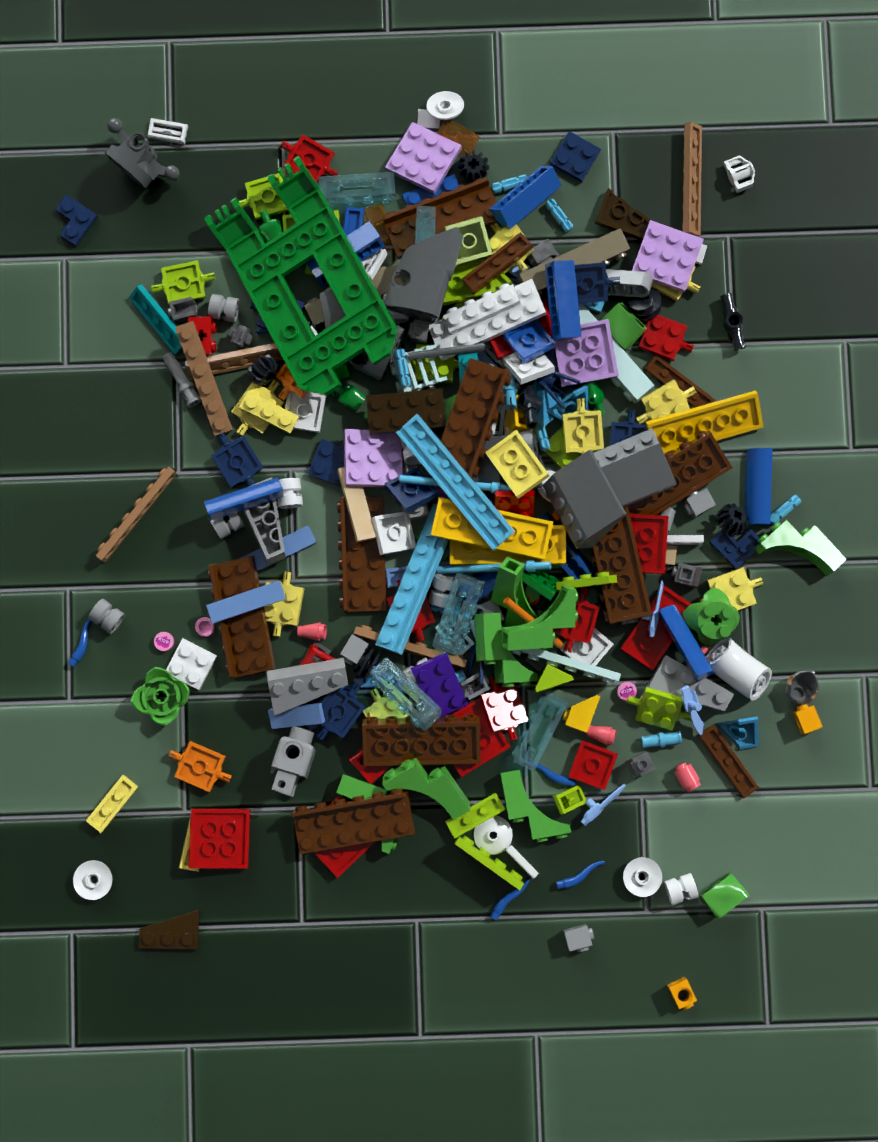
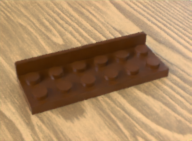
[382,178,498,259]
[441,358,512,480]
[628,430,733,515]
[337,496,387,613]
[591,506,652,625]
[208,556,276,678]
[362,714,481,766]
[291,789,416,854]

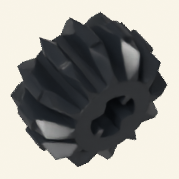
[458,150,489,183]
[247,354,280,387]
[716,503,750,536]

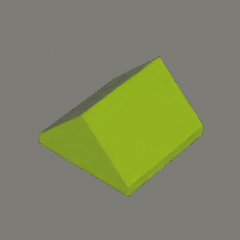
[534,664,574,693]

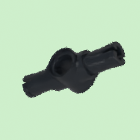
[720,293,746,351]
[517,380,542,429]

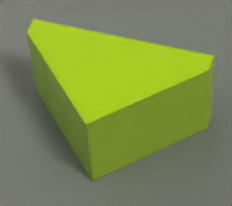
[552,784,587,815]

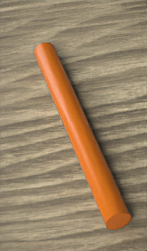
[503,597,564,648]

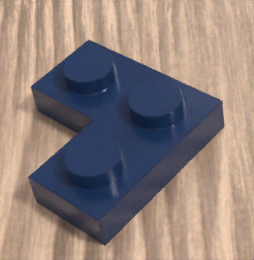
[55,194,98,247]
[709,529,760,570]

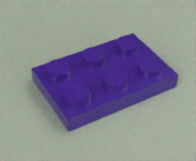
[410,652,468,717]

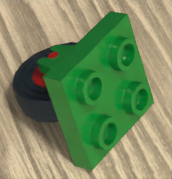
[522,570,559,612]

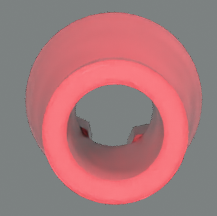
[297,622,327,641]
[587,725,616,745]

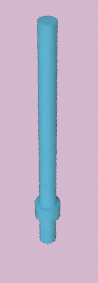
[399,475,512,493]
[437,560,551,574]

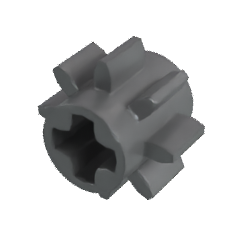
[228,324,253,347]

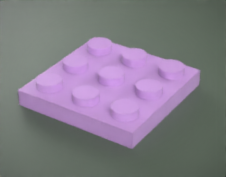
[385,122,462,194]
[632,220,704,292]
[554,319,619,387]
[344,429,402,487]

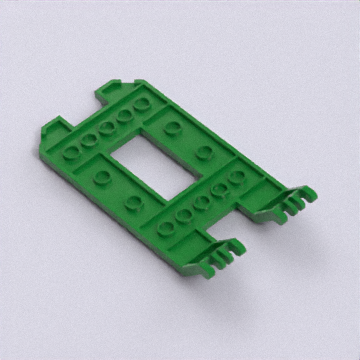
[204,156,398,396]

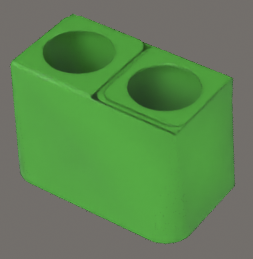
[600,303,647,349]
[700,873,749,919]

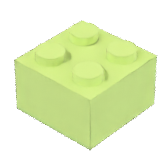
[445,216,492,265]

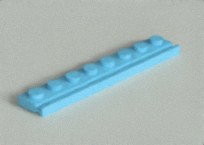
[396,414,515,550]
[375,503,449,655]

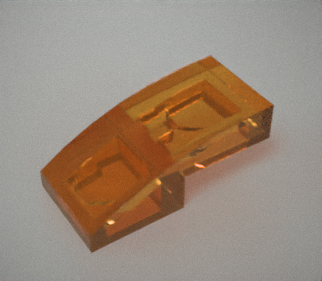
[437,119,480,154]
[364,202,390,244]

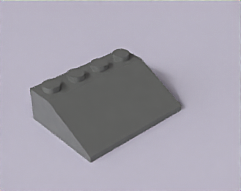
[593,429,677,507]
[542,450,626,549]

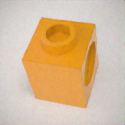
[792,704,823,734]
[667,977,697,1010]

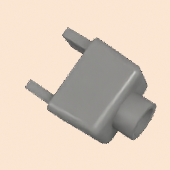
[270,726,316,797]

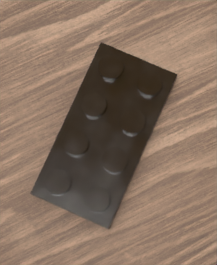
[366,388,446,435]

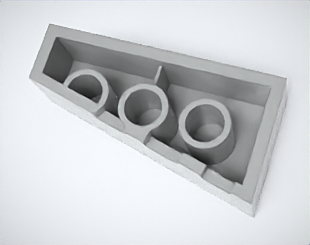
[243,477,286,566]
[647,656,734,712]
[267,658,348,716]

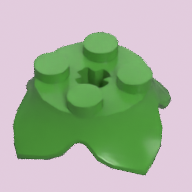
[682,588,740,645]
[131,667,190,726]

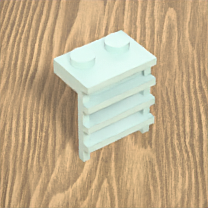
[390,344,447,393]

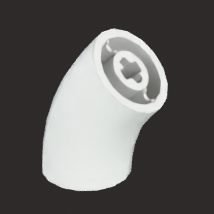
[706,638,772,700]

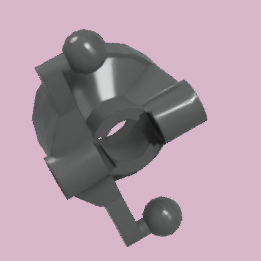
[105,118,179,189]

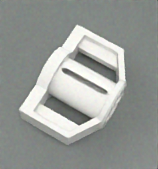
[723,155,755,193]

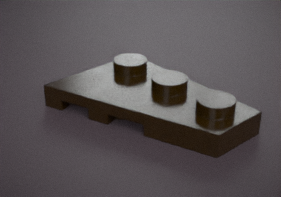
[595,188,650,241]
[139,909,200,949]

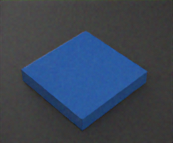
[503,319,556,364]

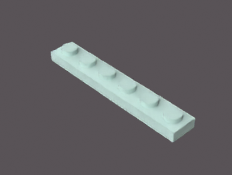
[510,649,621,684]

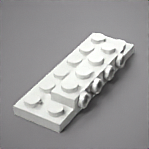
[429,279,547,361]

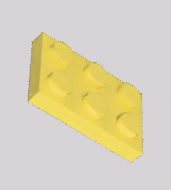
[485,430,550,499]

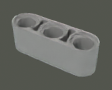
[606,269,653,298]

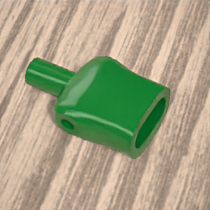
[259,210,283,243]
[583,380,605,415]
[335,384,366,412]

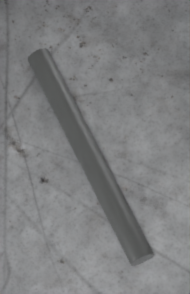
[408,343,485,360]

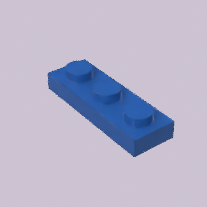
[402,174,459,206]

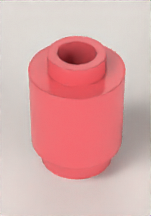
[674,762,701,792]

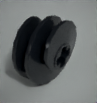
[627,287,662,321]
[353,648,381,684]

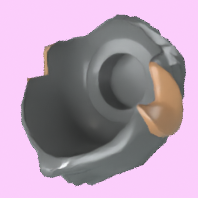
[785,670,819,705]

